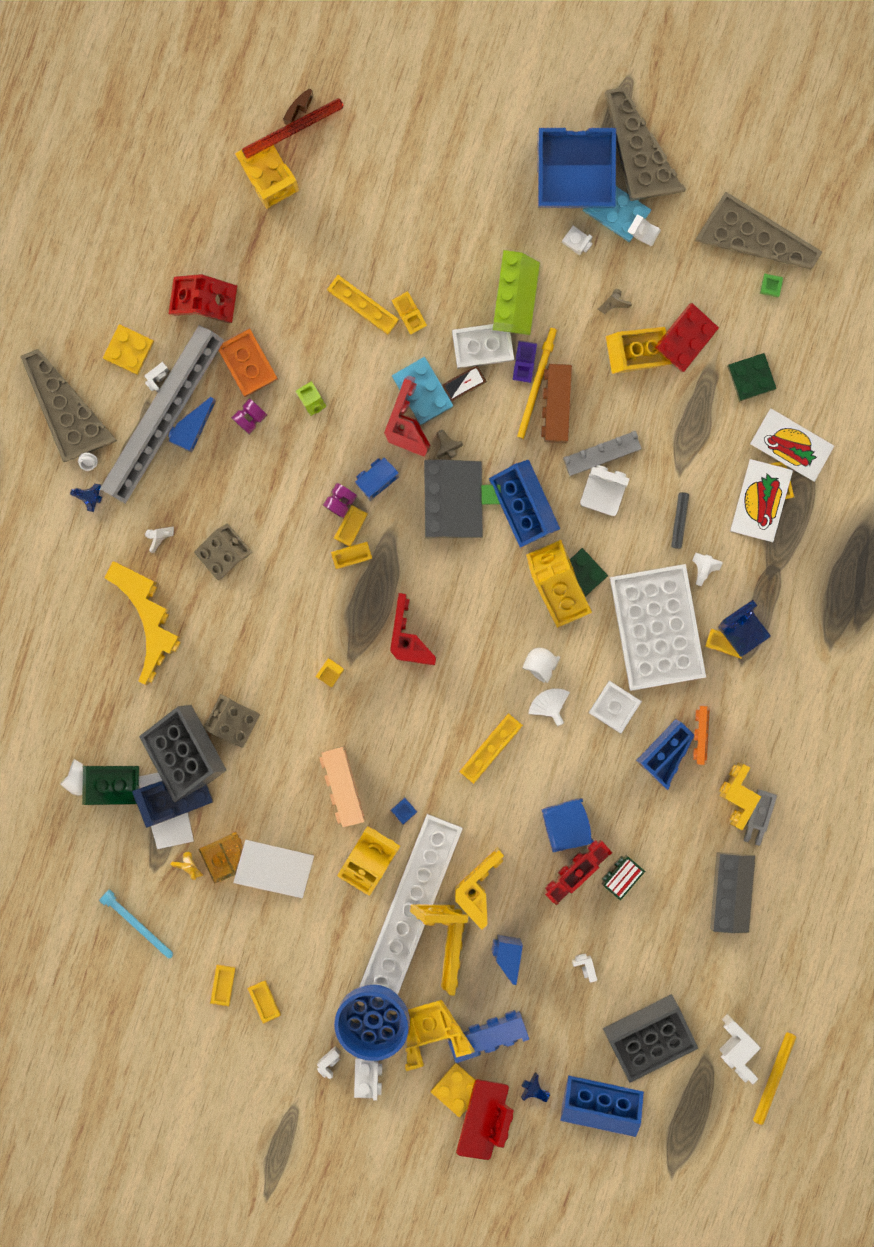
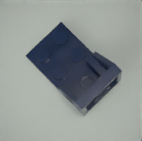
[132,781,214,828]

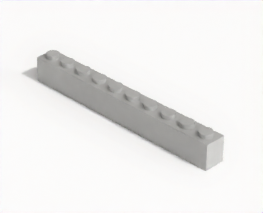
[100,325,224,504]

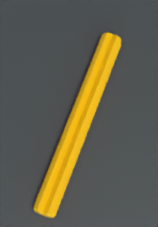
[753,1032,796,1125]

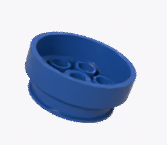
[334,985,410,1061]

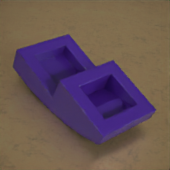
[512,340,537,383]

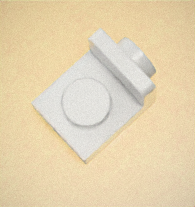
[628,215,661,246]
[562,226,593,255]
[145,362,169,393]
[572,954,597,983]
[317,1046,340,1079]

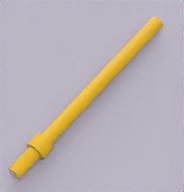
[517,328,557,439]

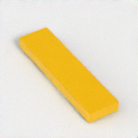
[327,275,399,335]
[459,713,523,784]

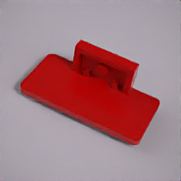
[456,1079,514,1160]

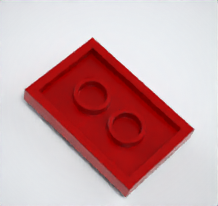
[654,303,719,372]

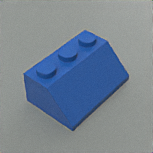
[492,935,523,985]

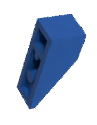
[168,397,216,453]

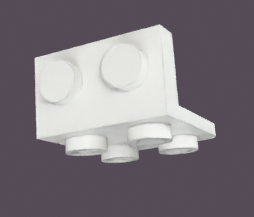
[580,465,629,516]

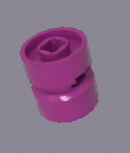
[231,398,267,435]
[323,483,357,519]

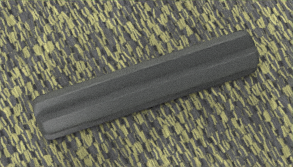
[671,492,689,549]

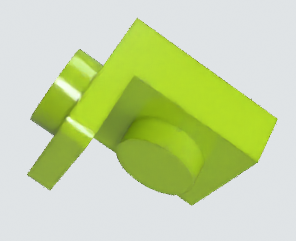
[296,381,326,416]

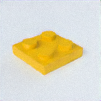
[103,324,154,375]
[430,1062,476,1118]

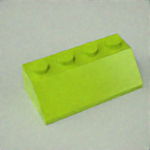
[492,250,540,335]

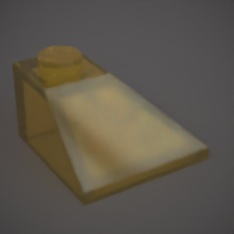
[198,832,243,884]

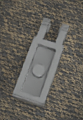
[744,789,777,846]

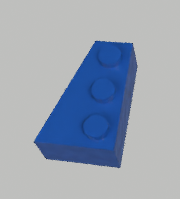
[636,719,694,790]

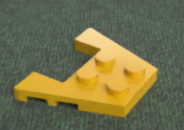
[405,1000,475,1071]

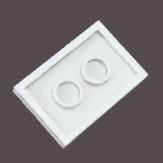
[452,324,514,369]

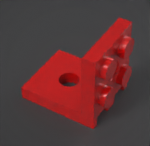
[168,274,238,323]

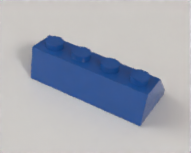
[489,460,560,548]
[560,1075,644,1137]

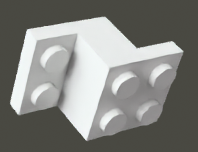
[719,1014,761,1084]

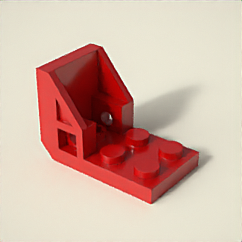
[384,375,431,457]
[390,593,436,666]

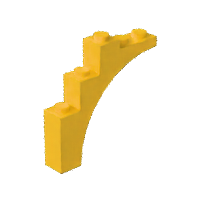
[104,561,181,685]

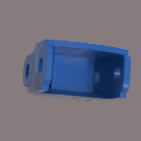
[541,798,594,852]

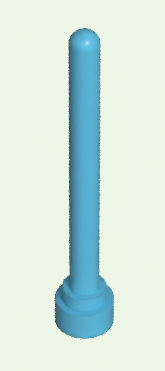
[99,889,173,958]

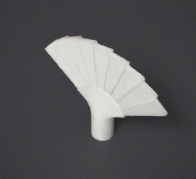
[529,689,570,726]

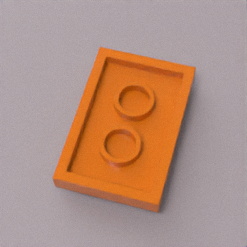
[218,328,278,397]
[693,706,710,765]

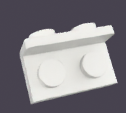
[354,1057,382,1100]

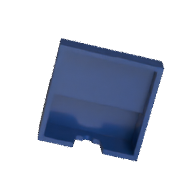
[537,128,616,208]

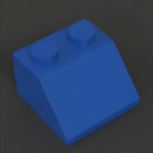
[355,457,399,501]

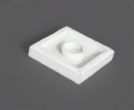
[588,681,642,734]

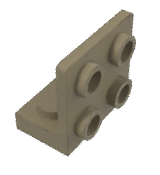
[194,523,252,580]
[204,694,260,748]

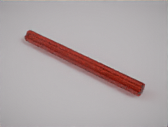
[242,98,344,159]

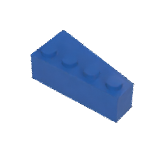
[448,1010,530,1063]

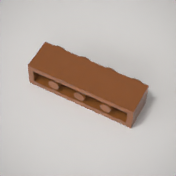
[541,364,572,444]

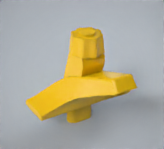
[170,852,203,880]

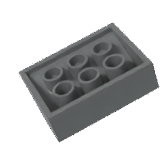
[424,460,483,539]
[139,705,227,802]
[603,994,699,1083]

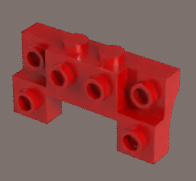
[544,840,613,906]

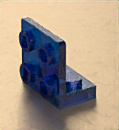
[718,600,771,657]

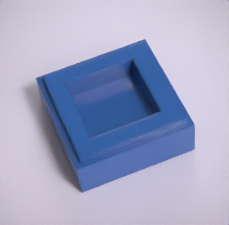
[391,798,417,824]

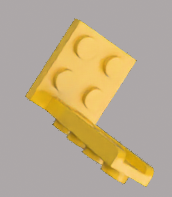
[410,904,468,996]

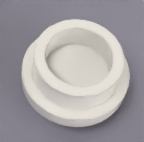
[78,453,98,471]

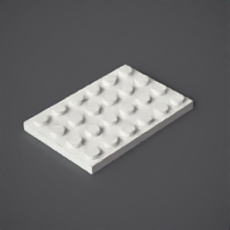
[610,564,706,691]

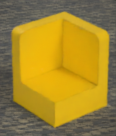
[315,658,345,687]

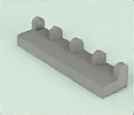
[563,431,641,476]

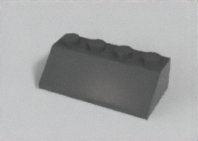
[710,852,755,933]

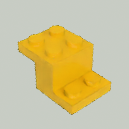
[719,763,762,830]
[337,826,400,896]

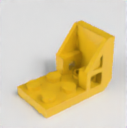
[235,135,299,209]
[526,540,592,628]
[455,847,504,930]

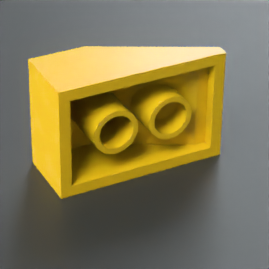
[606,327,672,374]

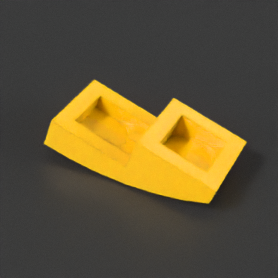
[391,291,427,335]

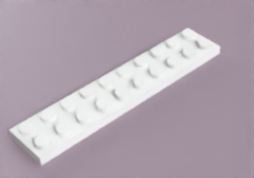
[359,814,463,1002]

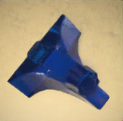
[70,483,102,512]
[521,1072,550,1102]

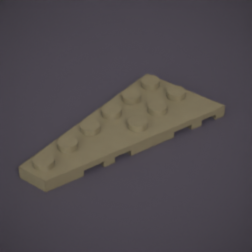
[605,87,686,201]
[695,192,822,269]
[20,349,117,463]

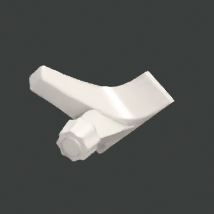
[145,527,174,553]
[692,553,723,586]

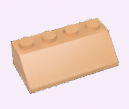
[319,746,366,827]

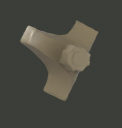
[597,289,632,314]
[436,430,463,459]

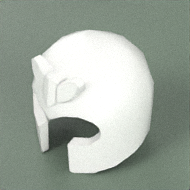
[522,648,560,683]
[60,759,83,796]

